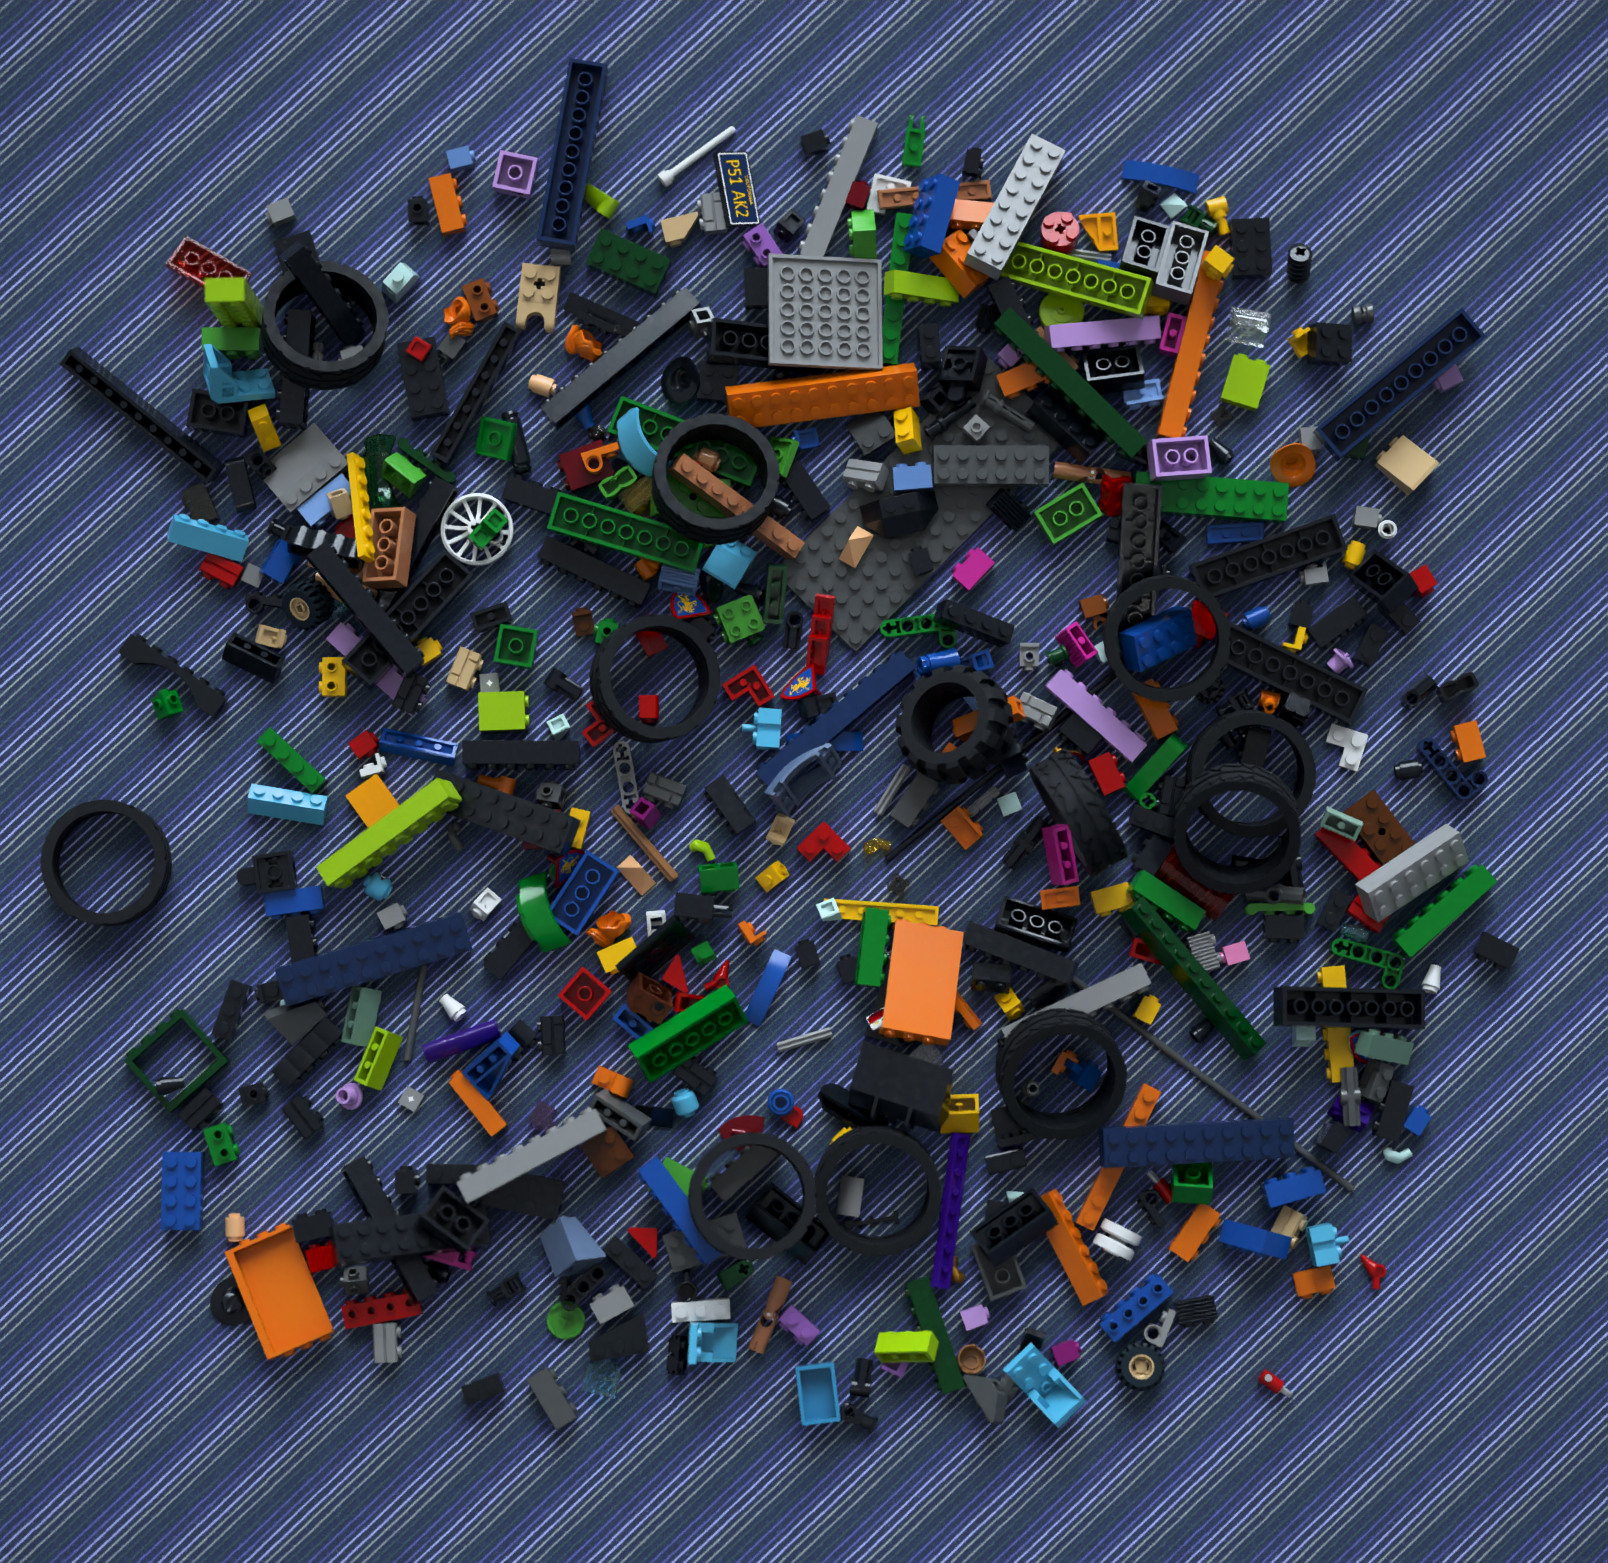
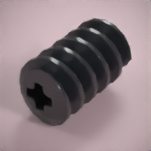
[1286,243,1312,283]

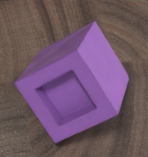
[881,1362,909,1378]

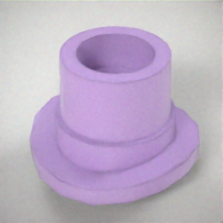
[1327,648,1354,674]
[336,1083,363,1110]

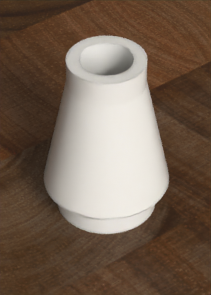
[1378,520,1397,539]
[1421,964,1442,994]
[439,994,467,1022]

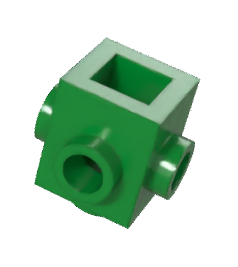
[593,618,619,645]
[151,689,184,720]

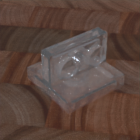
[1226,307,1271,348]

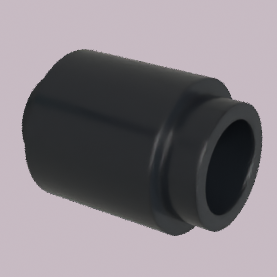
[770,494,792,519]
[1393,759,1423,781]

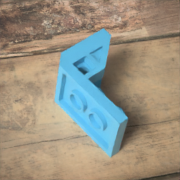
[203,344,275,404]
[688,1321,738,1364]
[1003,1343,1086,1428]

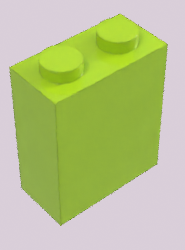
[1219,353,1271,412]
[478,691,530,732]

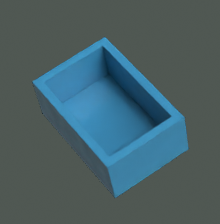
[795,1361,841,1426]

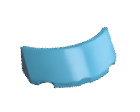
[616,407,673,477]

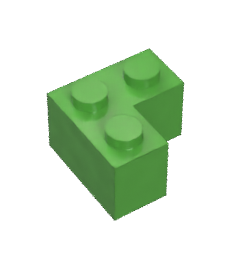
[848,209,877,259]

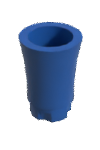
[916,647,960,675]

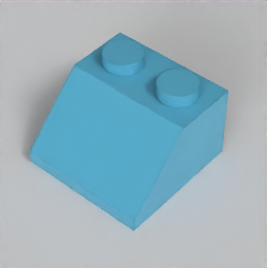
[702,540,758,589]

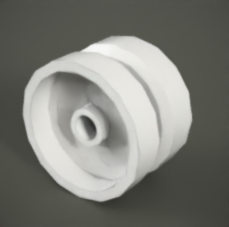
[1093,1218,1142,1261]

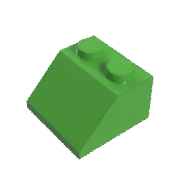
[380,452,426,498]

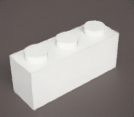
[671,1297,731,1323]

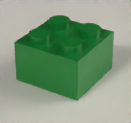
[494,624,539,670]
[1171,1162,1213,1204]

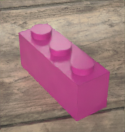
[1042,824,1079,886]

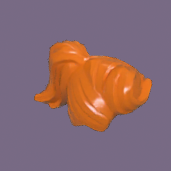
[444,296,474,339]
[564,325,603,363]
[585,910,631,947]

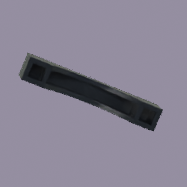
[118,634,228,718]

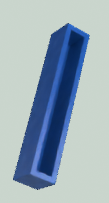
[638,1156,723,1265]

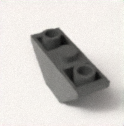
[962,1374,1008,1425]

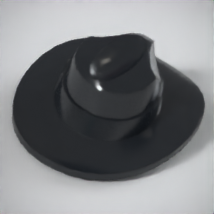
[661,356,700,403]
[210,1276,250,1326]

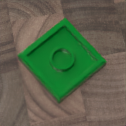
[475,416,517,461]

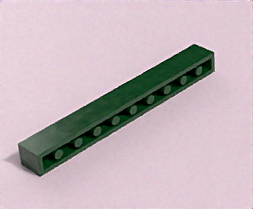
[992,307,1148,459]
[1120,896,1266,1060]

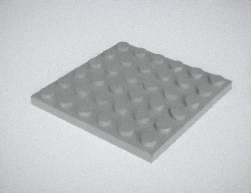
[768,253,883,371]

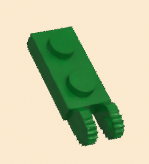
[902,114,926,169]

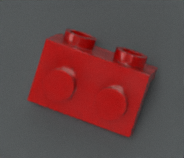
[1098,474,1132,517]

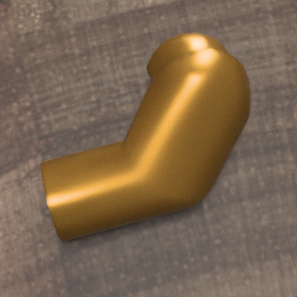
[951,1256,965,1283]

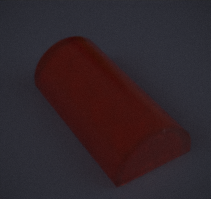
[166,235,252,289]
[1154,846,1235,921]

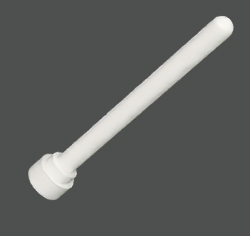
[657,126,735,187]

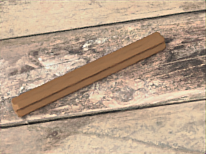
[610,804,678,882]

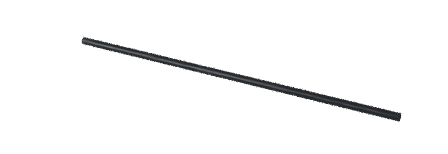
[884,662,1127,862]

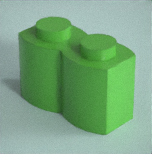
[598,466,639,501]

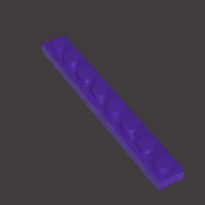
[931,1132,970,1289]

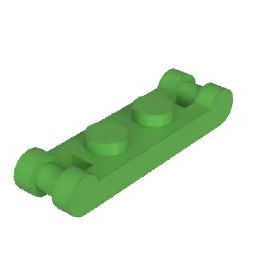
[1244,902,1315,916]

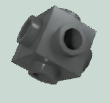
[687,306,715,339]
[535,781,567,810]
[340,1266,369,1295]

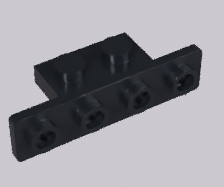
[563,292,640,337]

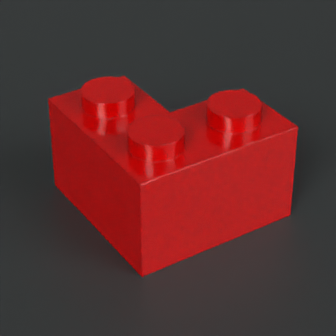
[722,664,775,708]
[582,700,617,749]
[796,821,851,863]

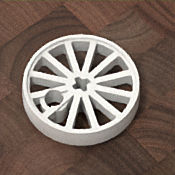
[441,493,514,566]

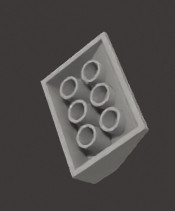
[263,423,348,515]

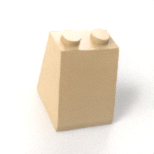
[1375,435,1439,496]

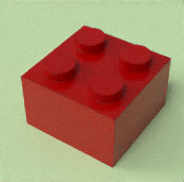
[558,966,613,1021]

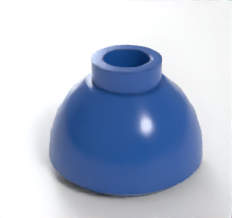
[767,1089,794,1116]

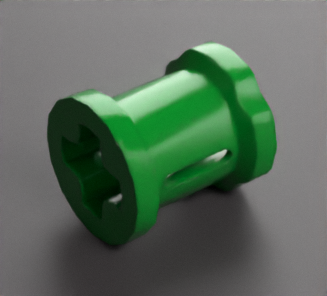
[1138,793,1156,810]

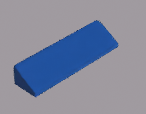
[379,728,458,766]

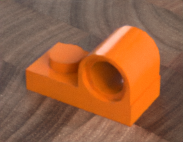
[581,442,620,475]
[1040,886,1080,910]
[591,1065,634,1098]

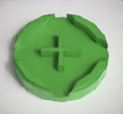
[547,1300,585,1340]

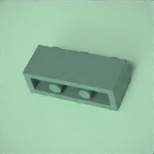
[341,986,382,1047]
[1355,1028,1414,1065]

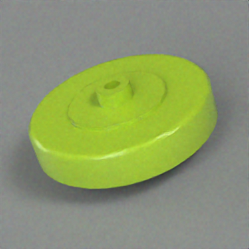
[1039,293,1085,327]

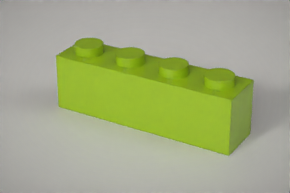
[884,270,959,307]

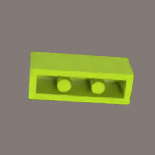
[354,1026,403,1091]
[874,1330,939,1363]

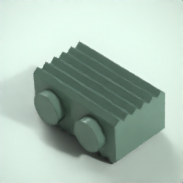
[1320,806,1363,841]

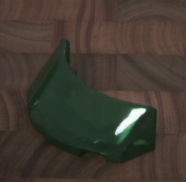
[360,434,403,510]

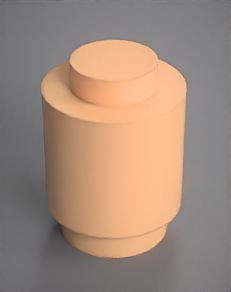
[528,374,558,398]
[225,1213,245,1242]

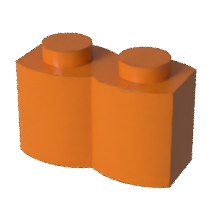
[1291,1265,1336,1299]

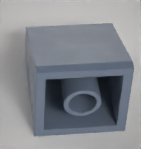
[540,1216,606,1278]

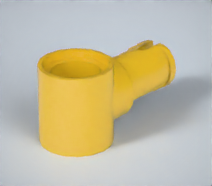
[1205,196,1230,236]

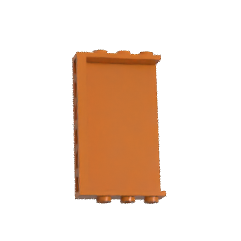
[879,919,964,1046]
[225,1223,335,1361]

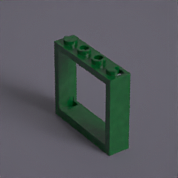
[124,1009,230,1113]

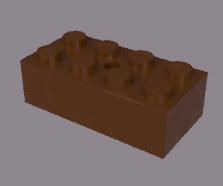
[1342,789,1415,866]

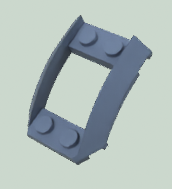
[764,743,842,817]

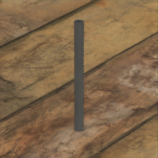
[403,965,427,1061]

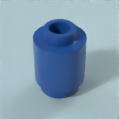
[1241,606,1272,631]

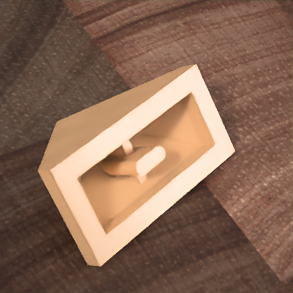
[839,526,874,568]
[616,855,656,896]

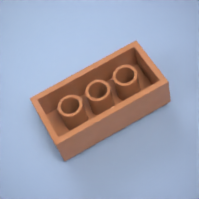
[362,507,416,589]

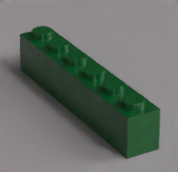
[904,1275,965,1395]

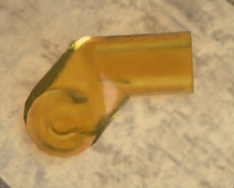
[863,837,892,855]

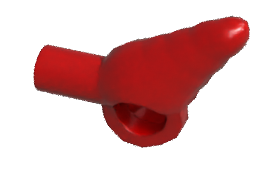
[704,960,730,991]
[1360,1255,1386,1289]

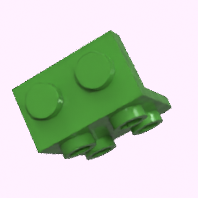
[713,595,765,646]

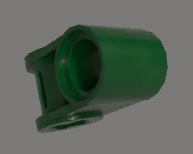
[716,1260,754,1292]

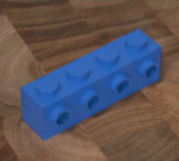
[1098,1274,1174,1342]

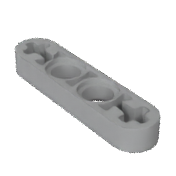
[613,741,639,815]

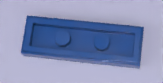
[1206,522,1264,545]

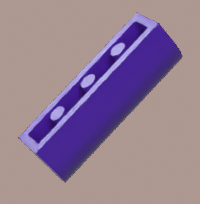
[421,1019,502,1064]

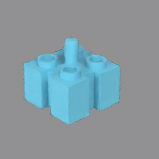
[742,708,782,751]
[1305,1223,1349,1267]

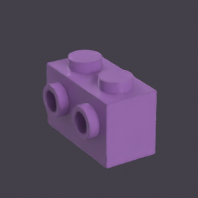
[742,223,783,268]
[778,1304,820,1346]

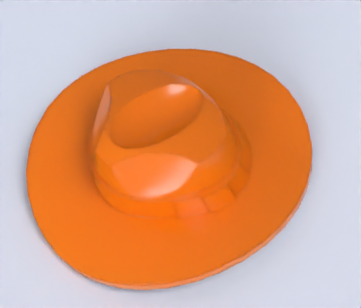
[1270,443,1316,487]

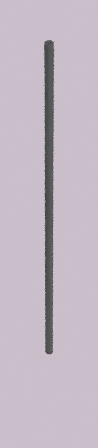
[1072,976,1355,1193]

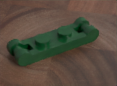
[398,438,457,485]

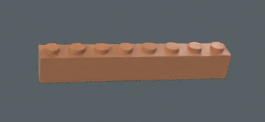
[666,453,805,560]

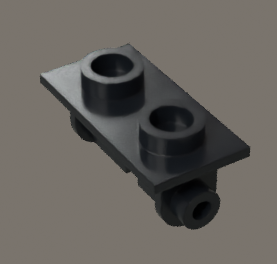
[666,1335,689,1375]

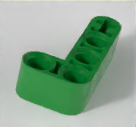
[880,614,957,650]
[1122,732,1188,802]
[1329,938,1404,989]

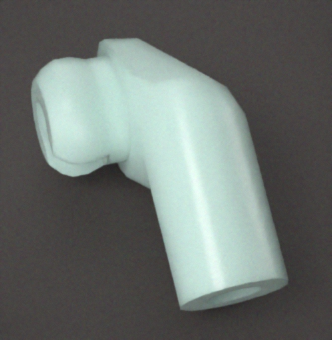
[1383,1147,1413,1164]

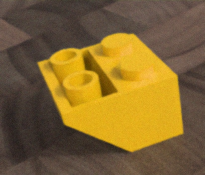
[940,1094,979,1134]

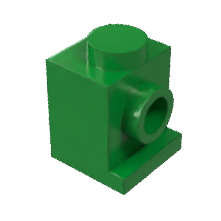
[691,940,717,967]

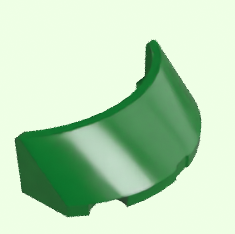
[516,871,572,953]

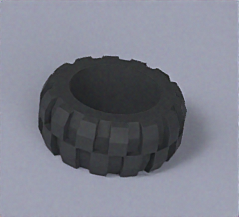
[896,665,1014,784]

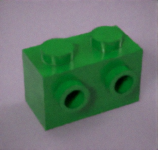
[698,861,740,895]
[203,1122,241,1167]

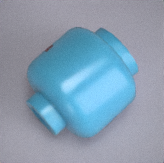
[363,872,393,901]
[671,1088,699,1118]

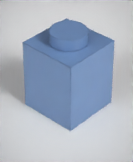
[446,145,476,173]

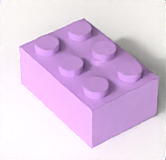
[1146,435,1212,482]

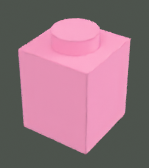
[1219,940,1250,966]

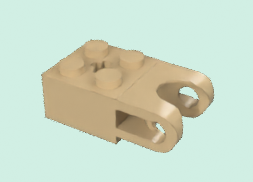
[516,263,562,333]

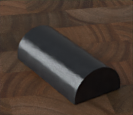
[994,896,1077,953]

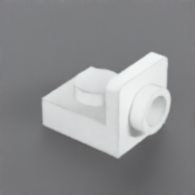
[359,753,387,779]
[469,887,502,922]

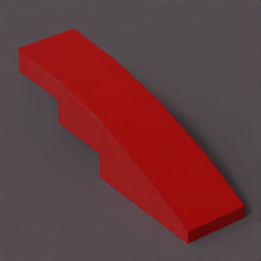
[806,593,836,675]

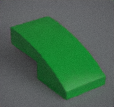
[467,508,509,551]

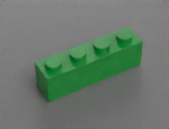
[257,727,328,794]
[1126,870,1206,933]
[854,907,891,988]

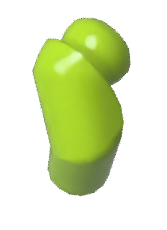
[689,839,716,862]

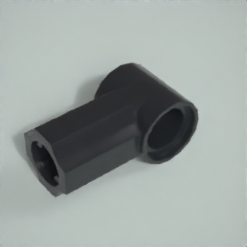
[783,611,804,650]
[543,667,584,702]
[1401,675,1438,709]
[850,1358,873,1398]

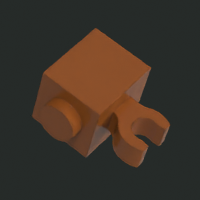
[1079,594,1109,631]

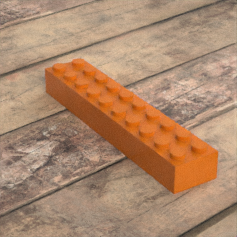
[1155,250,1224,439]
[725,363,920,428]

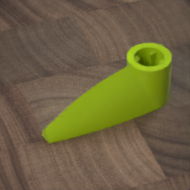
[585,183,620,219]

